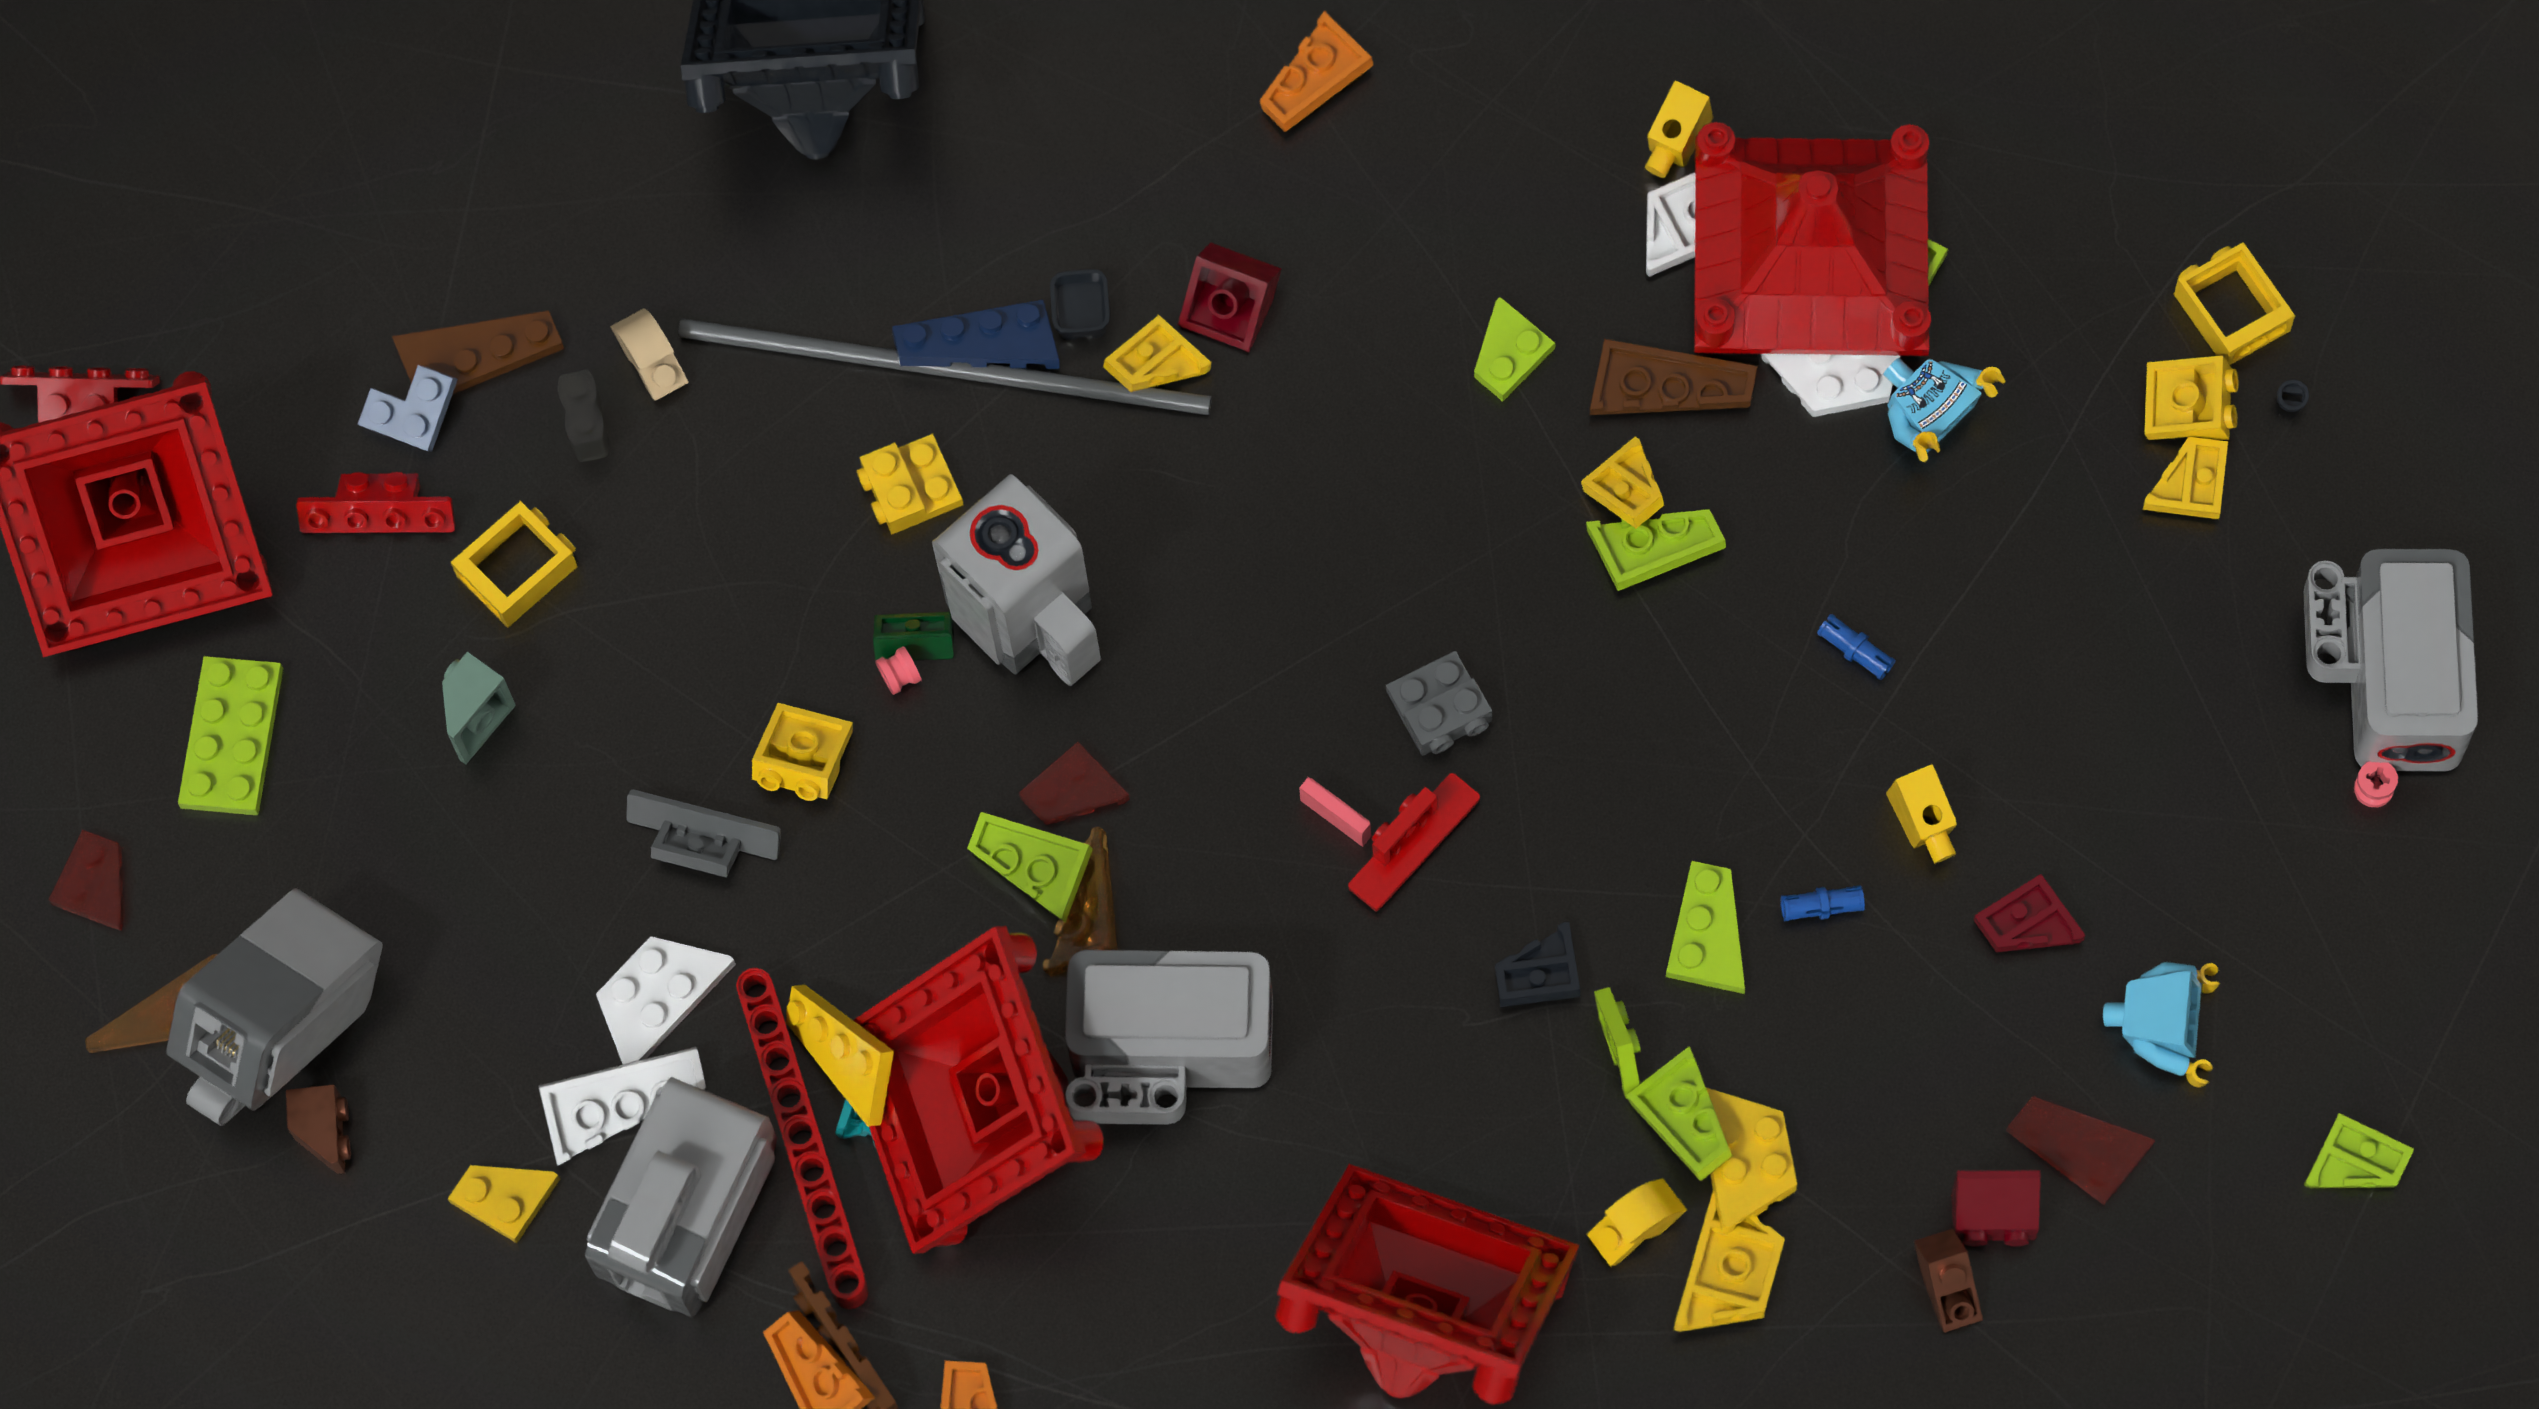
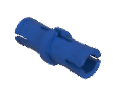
[1817,614,1896,680]
[1780,885,1865,921]

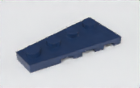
[892,300,1059,369]

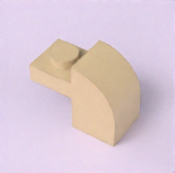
[611,308,688,401]

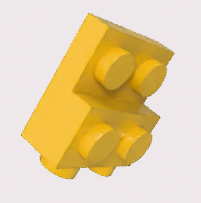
[2144,356,2239,440]
[856,434,963,534]
[752,703,853,801]

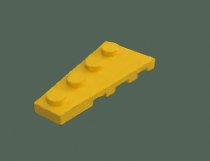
[786,984,894,1127]

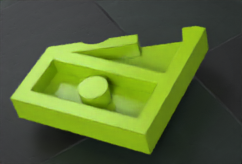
[2305,1113,2414,1188]

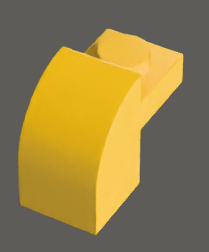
[1586,1178,1687,1267]

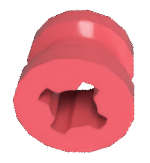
[875,646,922,695]
[2354,761,2398,808]

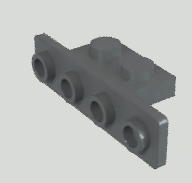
[627,789,781,878]

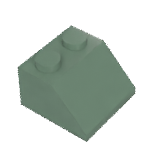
[442,652,516,765]

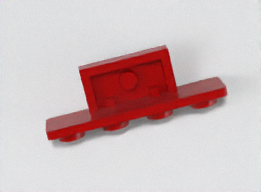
[0,365,160,423]
[296,472,455,533]
[1348,773,1480,911]

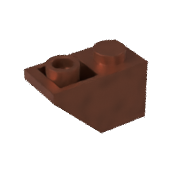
[286,1085,351,1174]
[1914,1229,1983,1332]

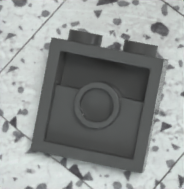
[1386,651,1492,756]

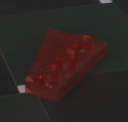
[2007,1096,2155,1205]

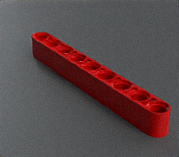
[736,968,869,1309]

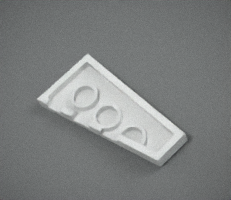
[539,1047,706,1165]

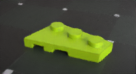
[1586,509,1726,591]
[967,812,1093,922]
[1666,861,1745,994]
[1626,1046,1732,1181]

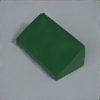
[873,612,954,660]

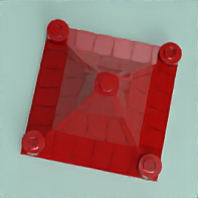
[1694,122,1931,356]
[0,371,273,657]
[853,926,1103,1254]
[1276,1164,1580,1404]

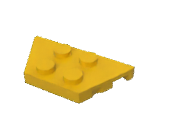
[1706,1088,1797,1234]
[1674,1190,1785,1331]

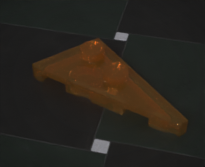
[1043,826,1117,977]
[85,954,218,1053]

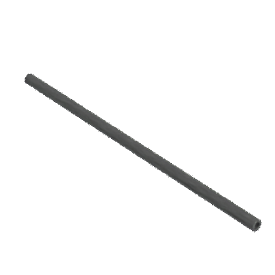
[678,318,1212,415]

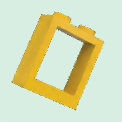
[2174,243,2295,365]
[451,501,578,628]

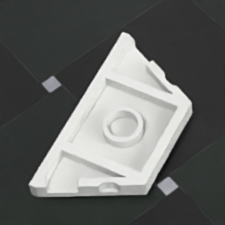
[1646,173,1695,277]
[1761,354,1901,417]
[596,937,736,1065]

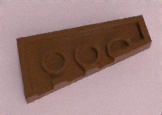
[392,311,564,394]
[1590,339,1757,415]
[789,1261,898,1409]

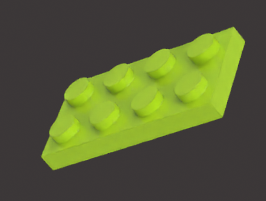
[178,656,283,815]

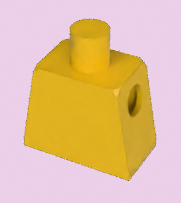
[1645,80,1713,178]
[1886,764,1957,864]

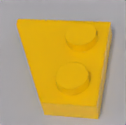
[1103,315,1212,392]
[1581,436,1664,529]
[2143,437,2228,519]
[448,1165,560,1243]

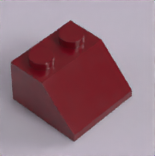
[1178,243,1281,352]
[1952,1171,2040,1246]

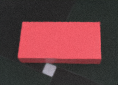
[1299,778,1371,847]

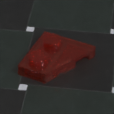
[1019,742,1130,825]

